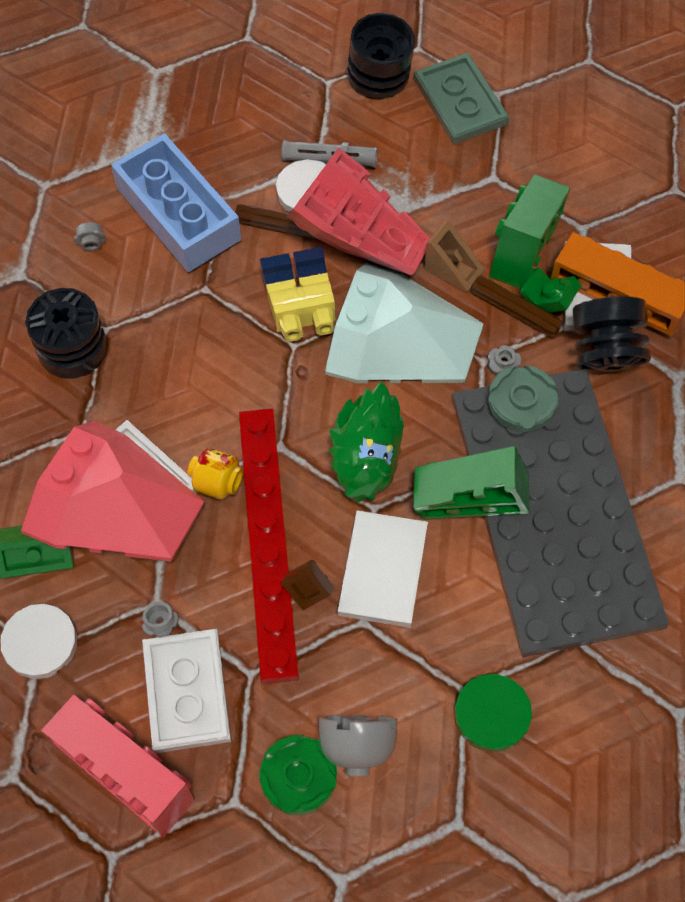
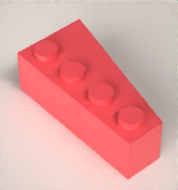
[41,695,195,838]

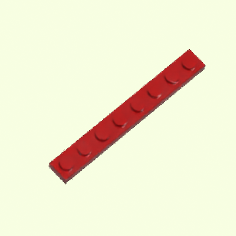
[239,408,299,685]

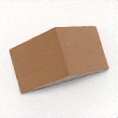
[424,220,485,292]

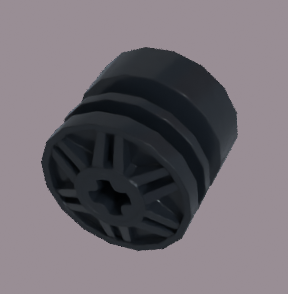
[347,13,415,99]
[25,288,108,379]
[572,296,651,372]

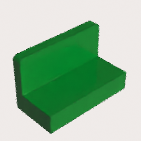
[0,525,75,579]

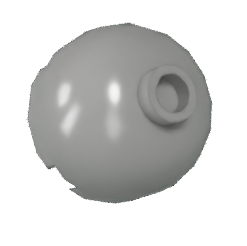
[319,715,397,776]

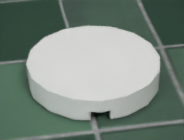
[276,159,326,212]
[1,604,77,679]

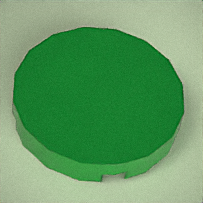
[455,674,532,752]
[259,735,337,816]

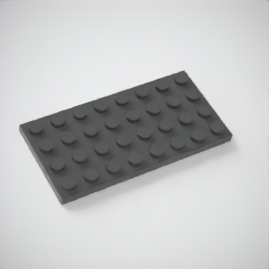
[452,368,669,658]

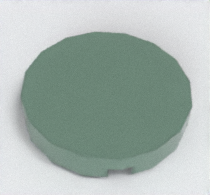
[488,365,559,432]

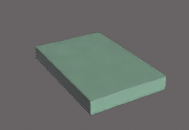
[413,53,510,145]

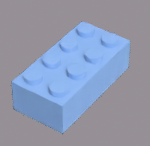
[111,133,242,273]

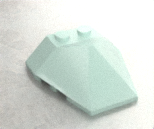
[325,263,484,384]

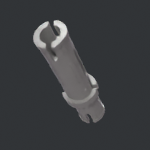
[281,140,378,167]

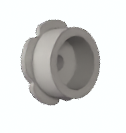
[73,222,106,251]
[488,345,522,375]
[142,602,179,638]

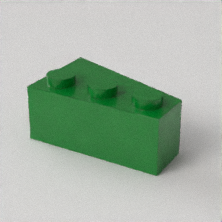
[489,175,570,289]
[414,446,529,520]

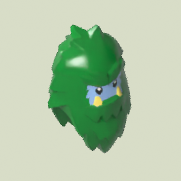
[329,382,404,503]

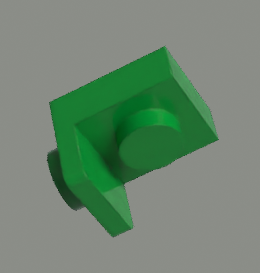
[520,268,582,313]

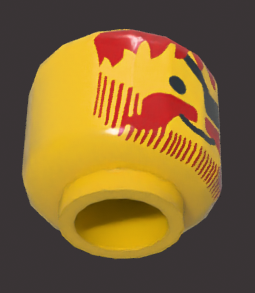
[187,448,243,500]

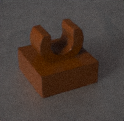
[280,560,335,610]

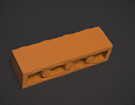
[551,232,685,336]

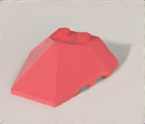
[288,148,430,276]
[21,421,204,562]

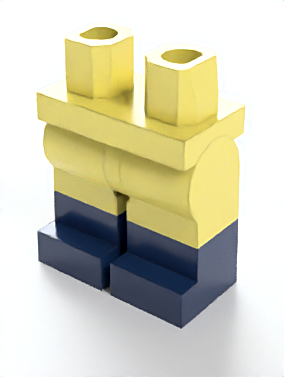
[260,247,335,342]

